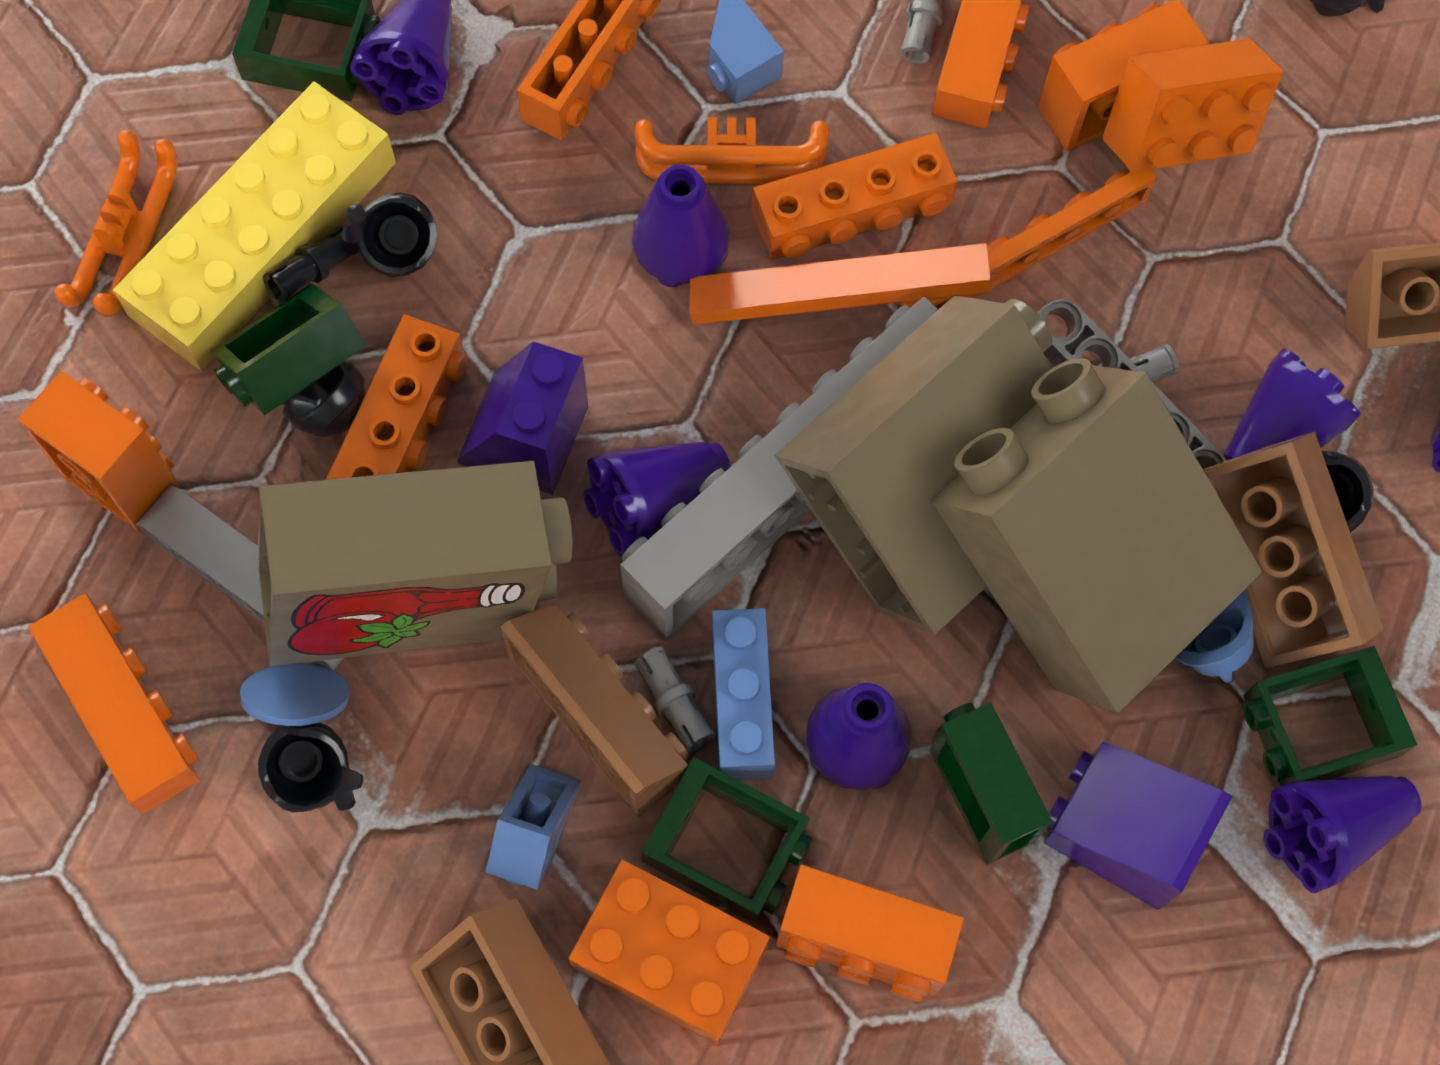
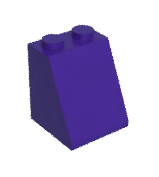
[458,341,588,495]
[1044,741,1233,910]

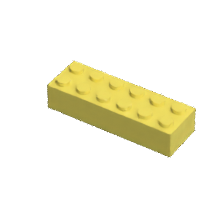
[113,81,396,372]

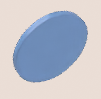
[240,663,349,726]

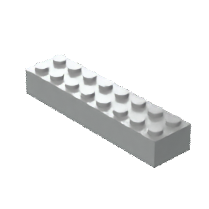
[620,296,938,640]

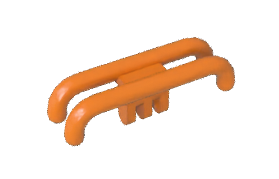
[634,117,829,185]
[55,130,177,317]

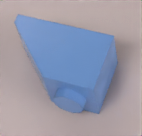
[707,0,784,104]
[485,764,581,890]

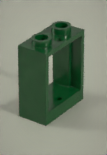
[232,0,381,102]
[211,283,367,415]
[1243,646,1417,786]
[930,702,1053,865]
[641,757,813,924]

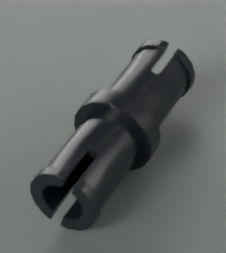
[263,225,359,302]

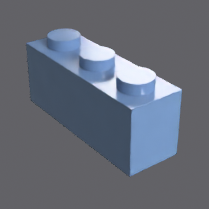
[712,608,775,781]

